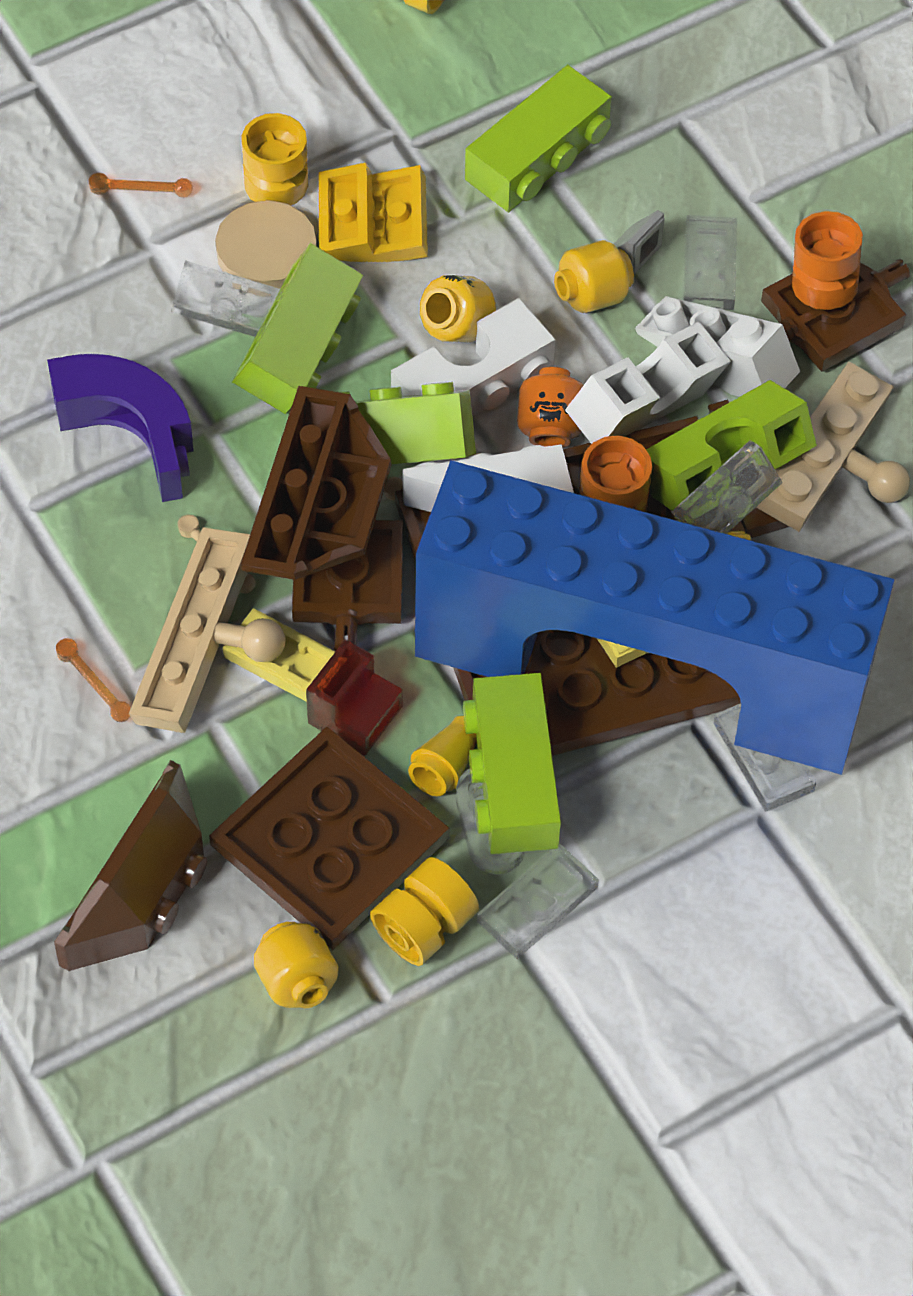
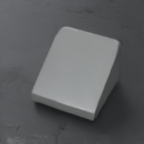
[614,210,665,274]

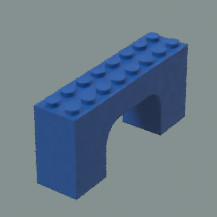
[415,460,895,775]

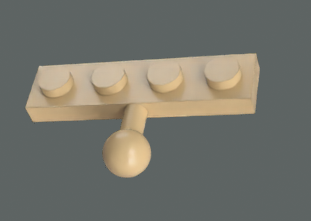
[753,361,910,532]
[129,527,285,733]

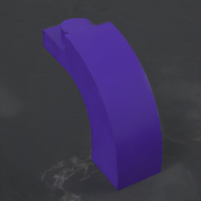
[47,354,194,502]

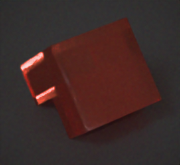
[306,639,403,756]

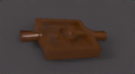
[761,259,910,372]
[292,520,403,655]

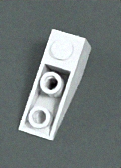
[635,296,800,397]
[403,444,574,512]

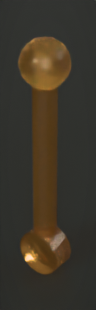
[88,173,193,198]
[56,638,131,722]

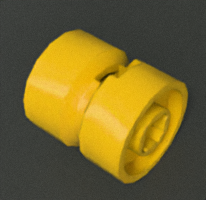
[241,113,308,205]
[370,857,479,966]

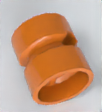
[792,211,863,310]
[579,435,652,512]

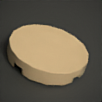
[215,200,317,292]

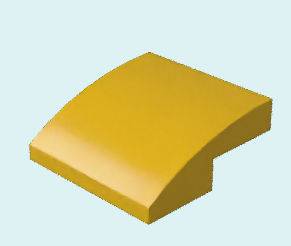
[319,162,428,262]

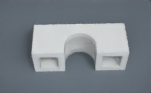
[391,298,555,416]
[565,321,731,444]

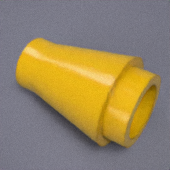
[408,716,477,796]

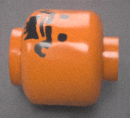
[517,367,584,448]

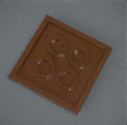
[209,726,450,951]

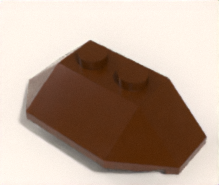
[240,386,392,580]
[54,760,207,971]

